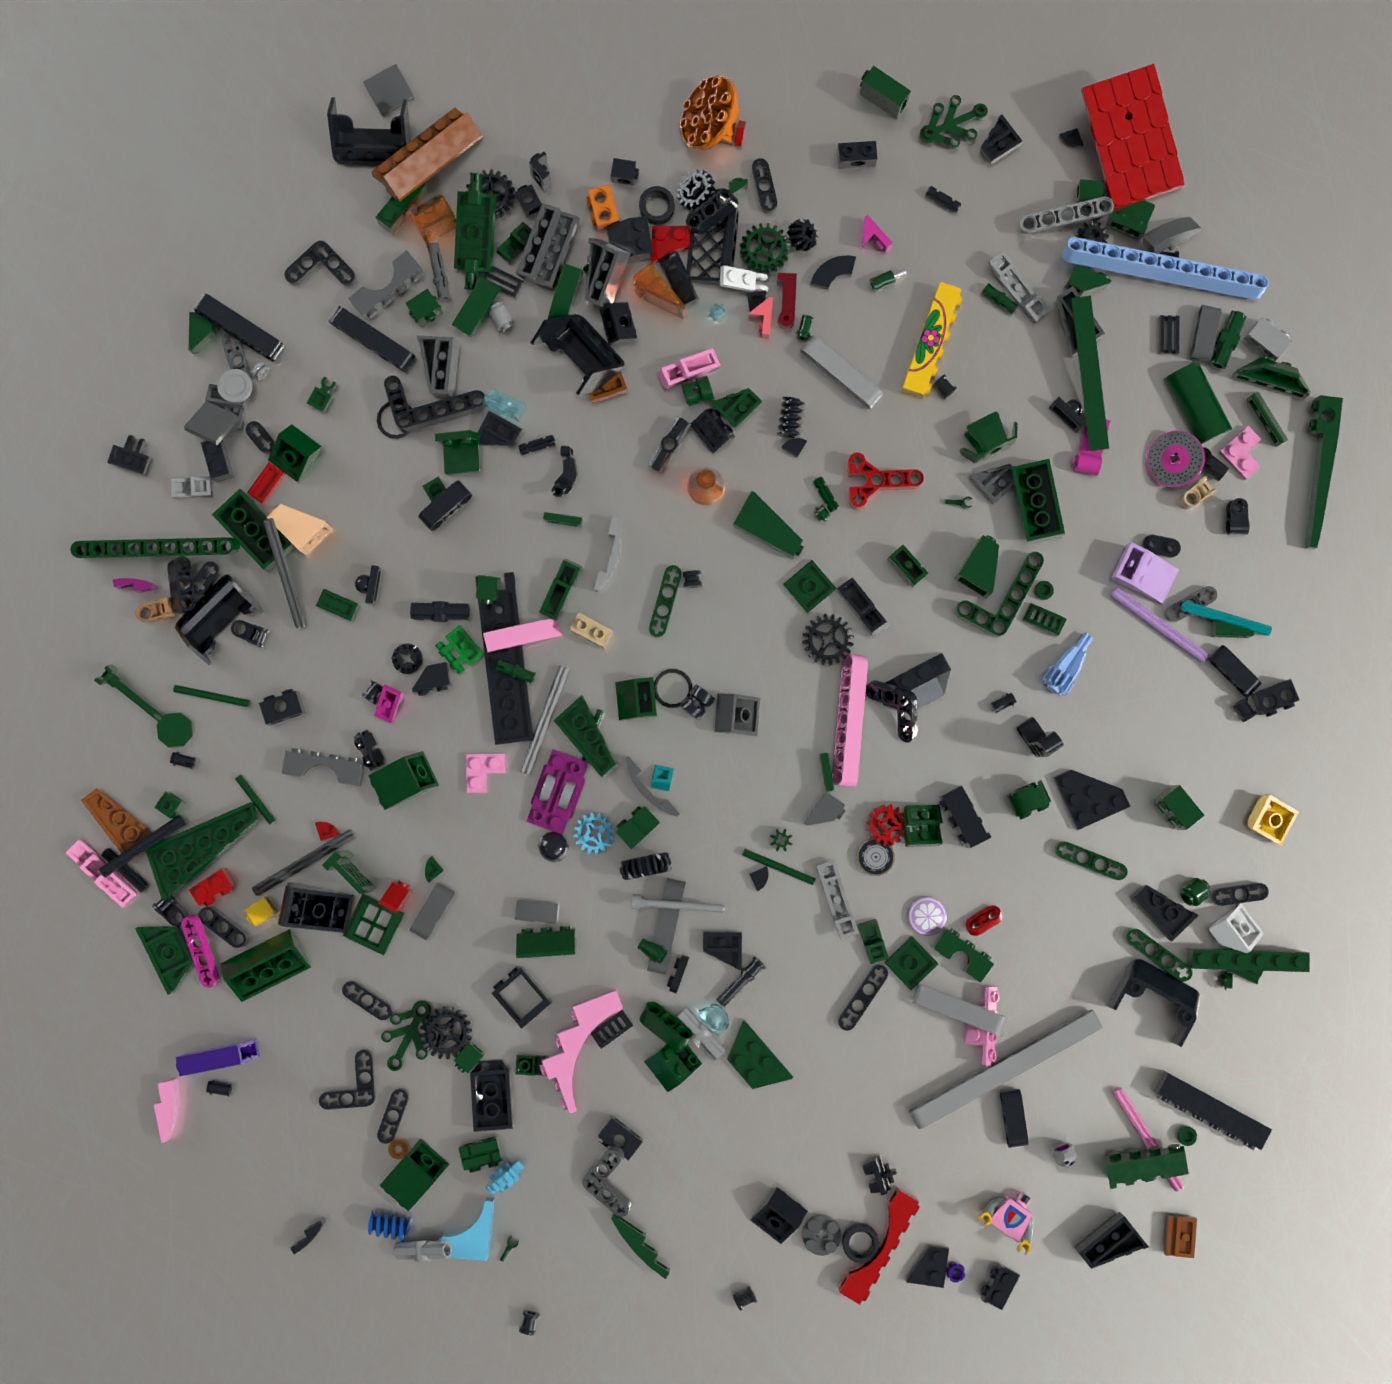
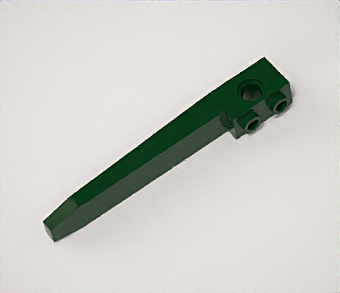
[1306,395,1343,549]

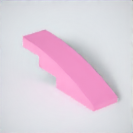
[483,619,562,652]
[66,838,136,908]

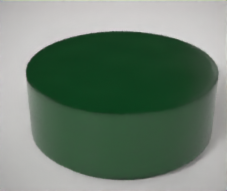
[1034,581,1054,600]
[1176,1125,1197,1146]

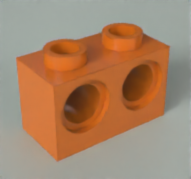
[586,184,619,231]

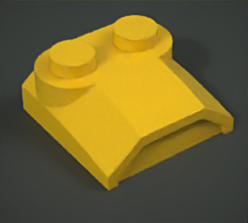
[1247,794,1299,846]

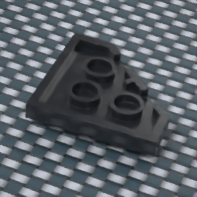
[1053,770,1131,830]

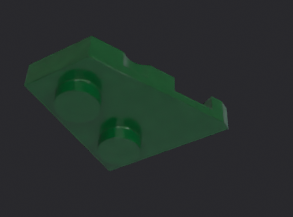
[710,388,762,429]

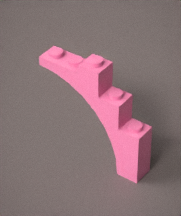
[539,990,623,1114]

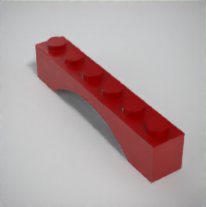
[838,1187,920,1305]

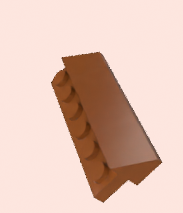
[371,107,482,202]

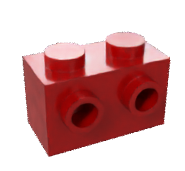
[189,868,236,907]

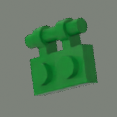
[435,625,484,675]

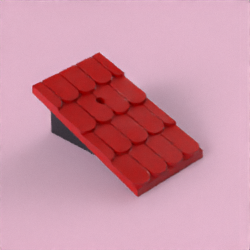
[1081,63,1185,211]

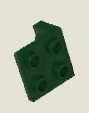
[1106,200,1155,240]
[435,430,481,475]

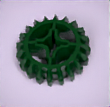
[740,223,790,274]

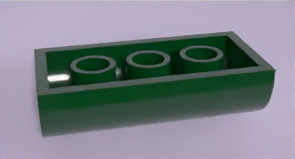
[1163,361,1233,444]

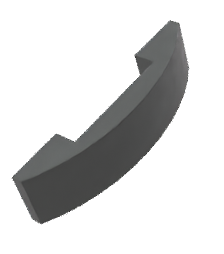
[626,756,680,817]

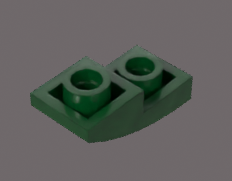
[711,178,748,202]
[515,1055,549,1076]

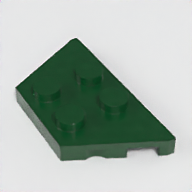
[135,926,194,995]
[727,1020,793,1089]

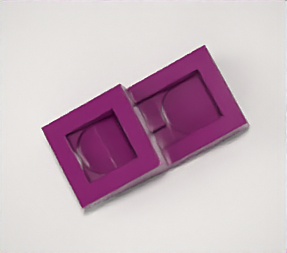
[113,578,158,593]

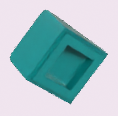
[651,765,674,791]

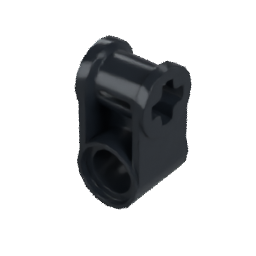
[1226,498,1250,535]
[231,620,270,648]
[152,895,189,927]

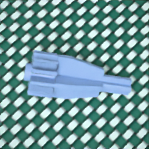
[1042,632,1093,696]

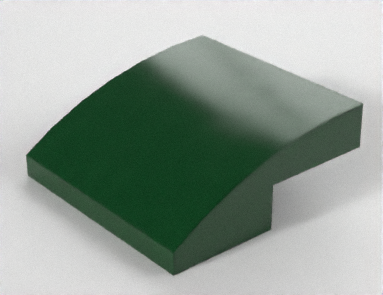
[903,805,943,847]

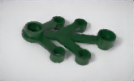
[920,95,988,149]
[381,1000,437,1071]

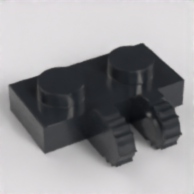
[107,435,151,475]

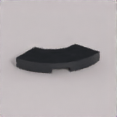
[810,255,856,289]

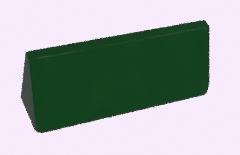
[452,277,501,337]
[1247,392,1288,447]

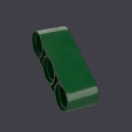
[639,1001,692,1051]

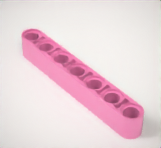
[832,653,868,787]

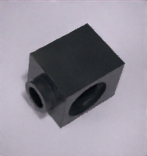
[610,158,639,186]
[515,184,542,218]

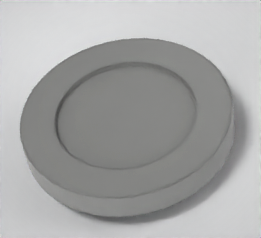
[217,369,253,403]

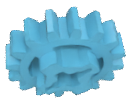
[573,812,615,854]
[485,1160,524,1195]

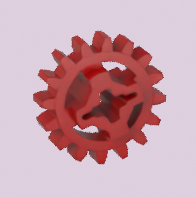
[866,804,904,846]

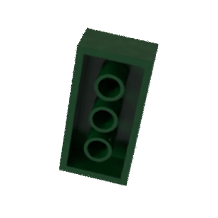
[212,489,296,573]

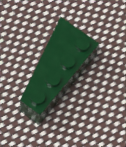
[1105,1144,1189,1189]

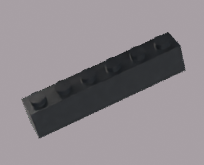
[1154,1071,1272,1150]

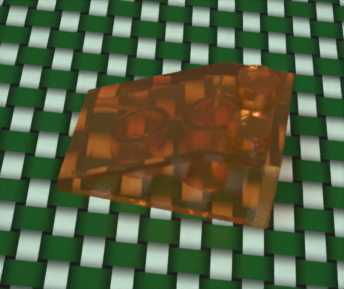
[633,263,686,319]

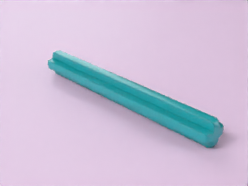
[1181,601,1272,636]

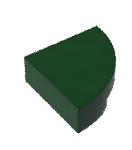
[425,856,444,883]

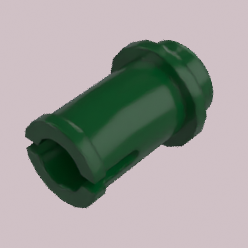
[796,315,814,341]

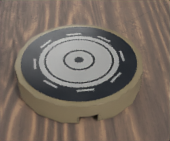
[856,838,895,876]

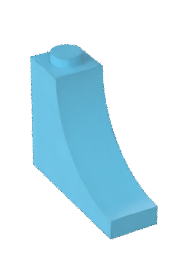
[438,1198,494,1261]

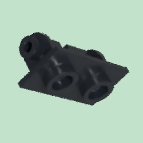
[354,730,385,771]

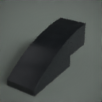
[837,577,889,638]

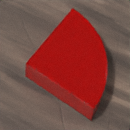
[734,120,746,146]
[315,822,340,841]

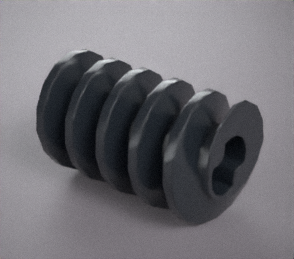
[777,397,806,438]

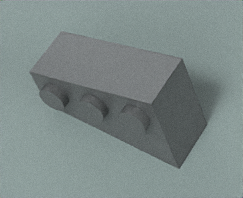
[585,238,631,307]
[417,336,460,398]

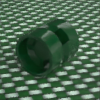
[681,375,714,407]

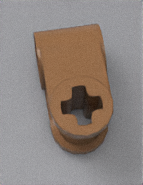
[135,597,175,623]

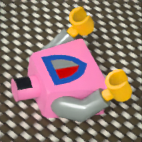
[977,1192,1033,1255]

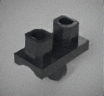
[863,1155,898,1196]

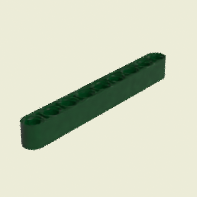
[70,537,240,558]

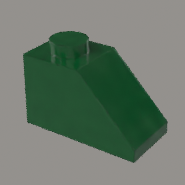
[188,312,219,354]

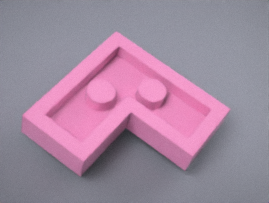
[1219,426,1261,480]
[466,754,506,793]

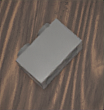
[1244,317,1292,361]

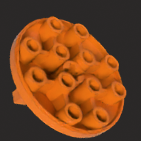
[679,75,739,151]

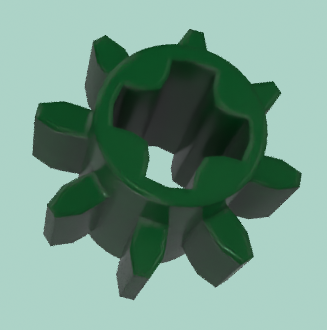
[770,829,793,851]

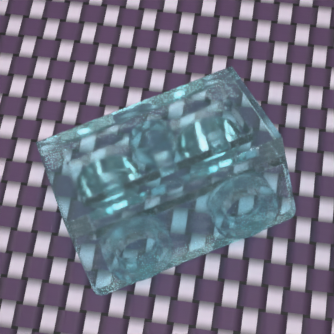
[482,389,526,422]

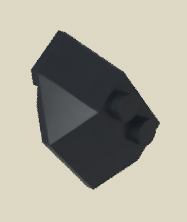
[881,653,951,709]

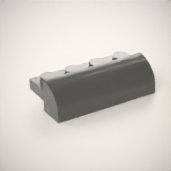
[515,203,580,289]

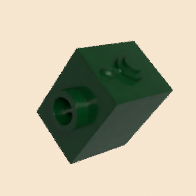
[405,288,443,327]

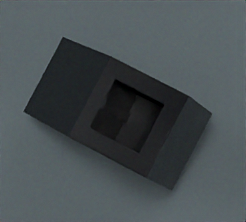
[412,662,453,696]

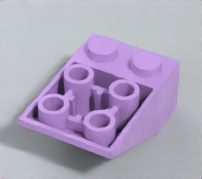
[1111,542,1179,604]

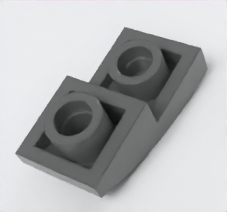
[515,900,558,924]

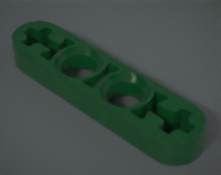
[649,565,682,638]
[1055,841,1128,880]
[1126,929,1193,982]

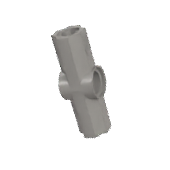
[676,1008,726,1062]
[393,1239,452,1262]

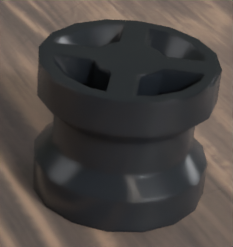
[683,570,702,588]

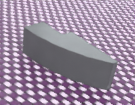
[1142,217,1202,254]

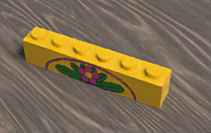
[901,282,963,399]

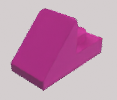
[861,215,893,253]
[374,684,404,723]

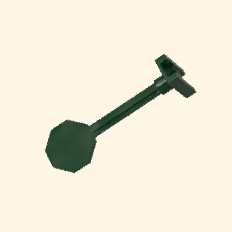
[94,665,193,748]

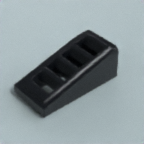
[590,1010,633,1049]

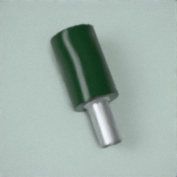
[869,268,906,292]

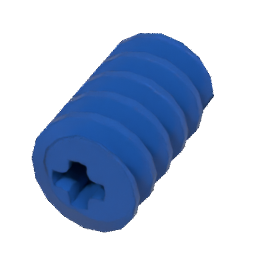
[368,1210,411,1242]

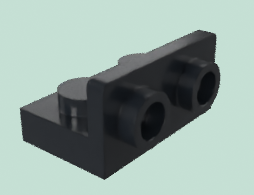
[529,151,551,193]
[690,408,735,454]
[980,1262,1020,1310]

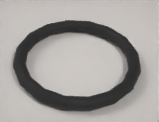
[376,401,411,439]
[654,669,692,708]

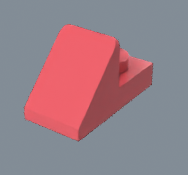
[748,297,773,339]

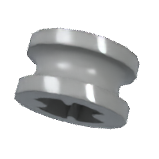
[251,361,269,381]

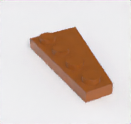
[81,788,152,853]

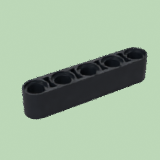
[193,293,285,362]
[328,306,416,372]

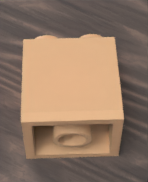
[267,504,333,555]

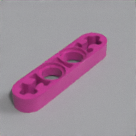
[181,914,220,988]

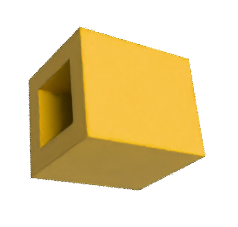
[245,896,278,926]

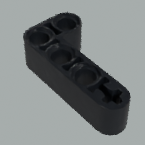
[1016,717,1064,757]

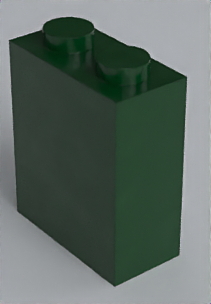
[860,65,911,119]

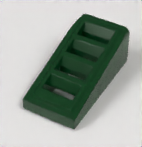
[1022,603,1067,637]
[1211,620,1254,638]

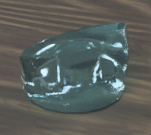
[698,1004,729,1037]

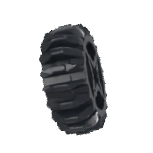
[465,169,516,221]
[802,614,854,666]
[619,852,672,880]
[419,1006,472,1060]

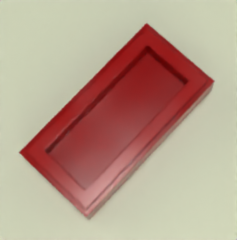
[247,462,285,505]

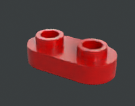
[966,905,1003,936]

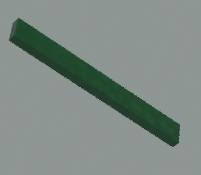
[1071,295,1109,451]

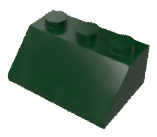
[516,926,577,959]

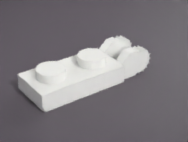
[720,266,768,292]

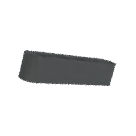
[647,878,686,975]

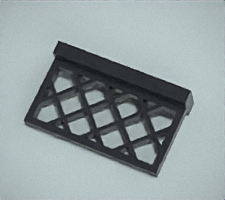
[686,206,740,283]

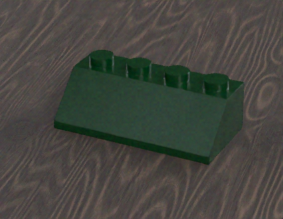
[1011,459,1065,542]
[220,929,311,1002]

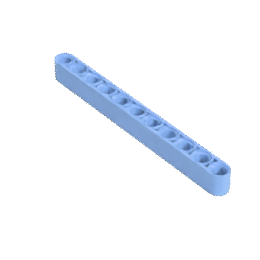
[1062,237,1269,300]

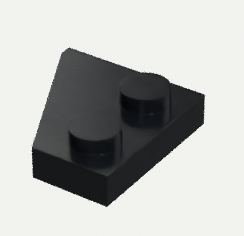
[703,932,742,970]

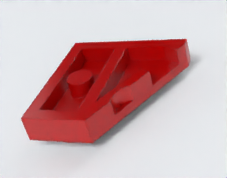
[651,226,690,264]

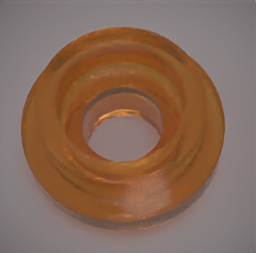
[388,1139,408,1159]

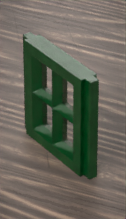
[342,894,404,955]

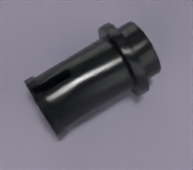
[991,692,1017,713]
[170,751,196,769]
[206,1080,232,1097]

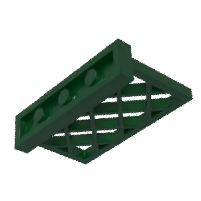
[322,850,376,894]

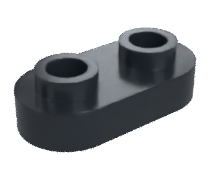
[1141,535,1181,558]
[667,955,689,994]

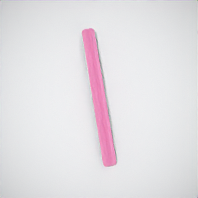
[1113,1088,1184,1191]

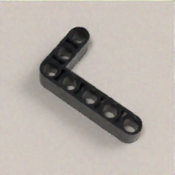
[384,375,487,433]

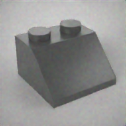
[714,694,760,736]

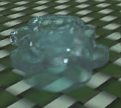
[707,303,726,321]

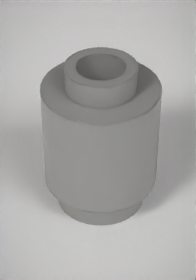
[489,302,514,332]

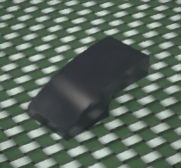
[290,1218,326,1254]

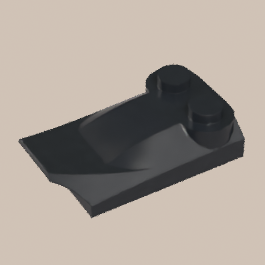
[470,1060,513,1132]

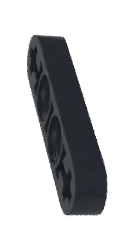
[838,964,888,1031]

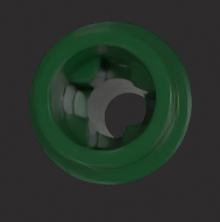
[637,938,668,964]

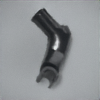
[551,446,578,497]

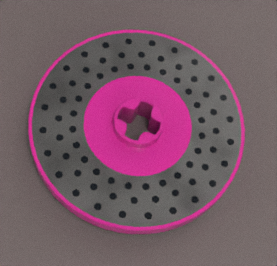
[1147,431,1205,488]

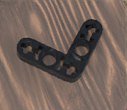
[284,240,356,287]
[865,680,918,743]
[319,1049,376,1110]

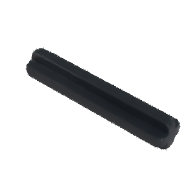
[101,848,149,893]

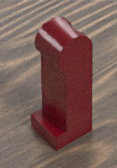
[777,273,797,330]

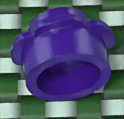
[946,1263,965,1283]

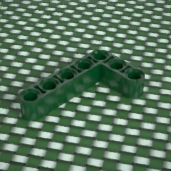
[954,552,1044,637]

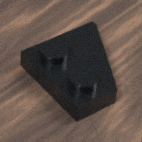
[980,114,1023,165]
[477,411,523,446]
[906,1245,949,1288]

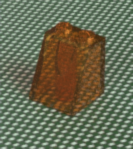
[407,194,456,245]

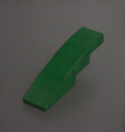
[611,1213,670,1279]

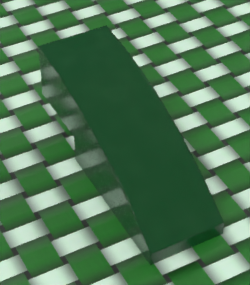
[548,263,583,319]
[539,559,583,620]

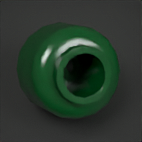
[1181,878,1210,906]

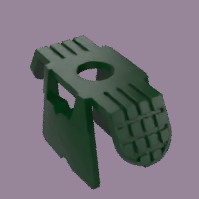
[959,411,1018,463]

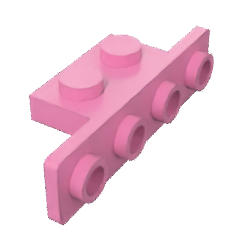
[965,987,999,1066]

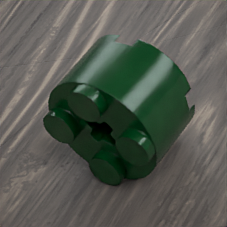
[1006,780,1051,820]

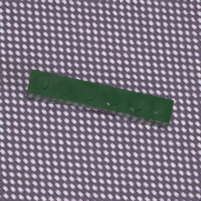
[1187,948,1310,972]

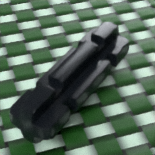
[926,186,961,213]
[518,435,556,455]

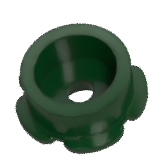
[814,504,831,522]
[1221,971,1233,990]

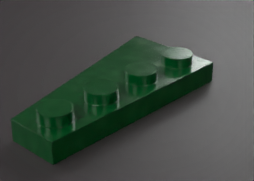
[553,695,617,778]

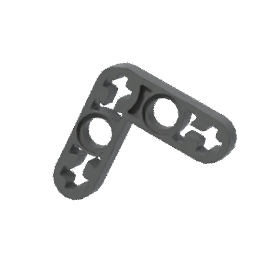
[582,1146,631,1217]

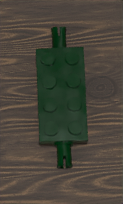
[454,173,496,290]

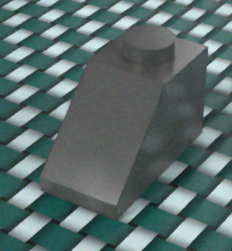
[803,792,846,826]

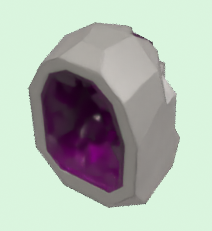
[1052,1143,1077,1168]

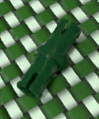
[981,283,1019,315]
[496,659,536,684]

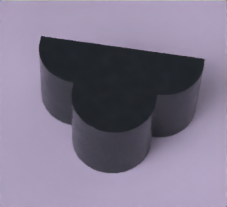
[277,882,354,933]

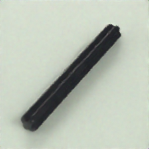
[99,815,186,878]

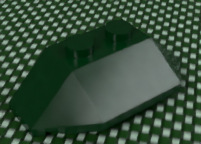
[1232,356,1311,399]

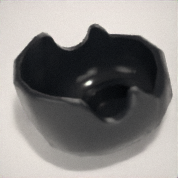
[538,832,569,863]

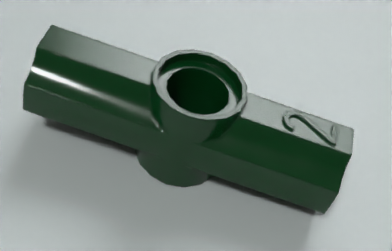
[1209,310,1247,369]

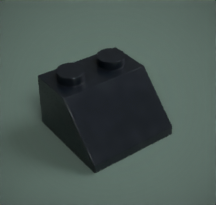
[606,216,654,262]
[750,1187,808,1244]

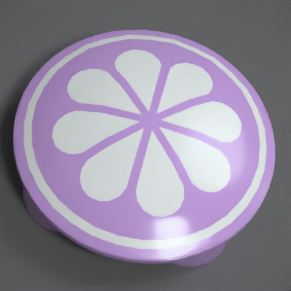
[908,897,947,936]

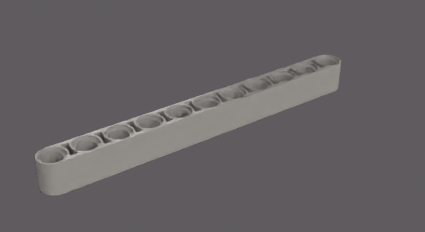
[909,1009,1103,1129]

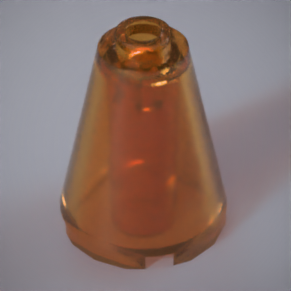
[687,467,725,505]

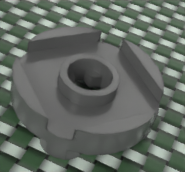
[802,1215,841,1256]

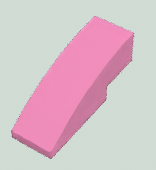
[657,348,720,390]
[154,1078,179,1143]

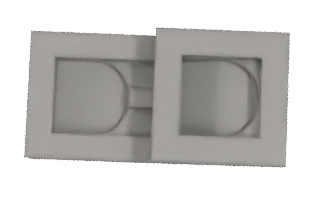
[171,476,211,499]

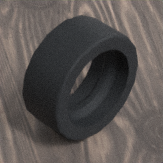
[639,186,675,225]
[842,1223,880,1264]

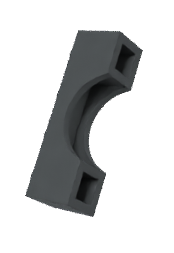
[348,250,423,320]
[282,748,364,786]

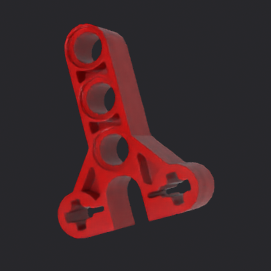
[847,452,924,510]

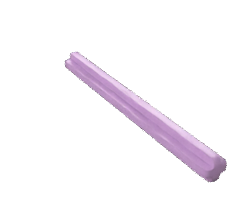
[1111,588,1209,662]

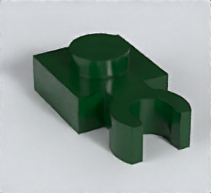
[307,377,337,413]

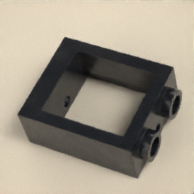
[491,966,552,1029]

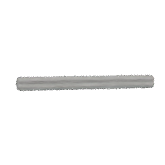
[520,666,569,775]

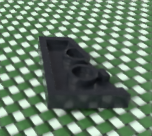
[1131,885,1199,941]

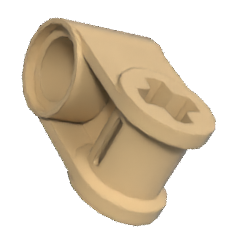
[1179,476,1217,510]

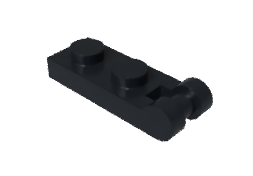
[659,251,699,308]

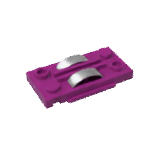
[527,749,589,834]

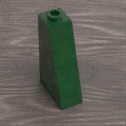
[733,491,804,559]

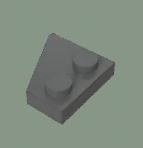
[969,464,1015,503]

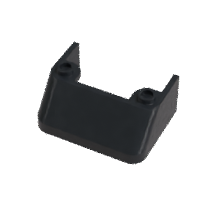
[327,97,410,165]
[530,314,625,396]
[175,574,264,665]
[1107,959,1200,1047]

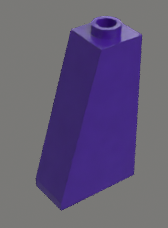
[176,1039,260,1077]

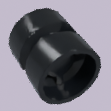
[680,684,715,720]

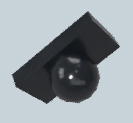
[1049,396,1086,433]
[355,565,382,606]

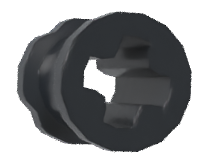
[932,374,957,400]
[361,679,383,705]
[1232,697,1258,722]
[732,1286,758,1311]
[519,1310,540,1336]

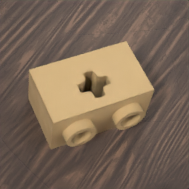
[570,612,613,649]

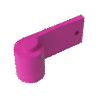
[1072,419,1111,476]

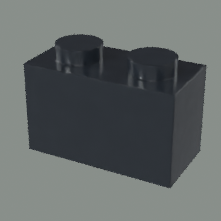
[201,440,234,483]

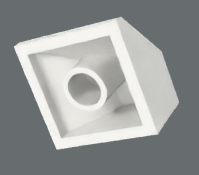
[1209,903,1264,953]

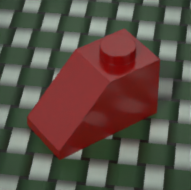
[378,880,412,912]

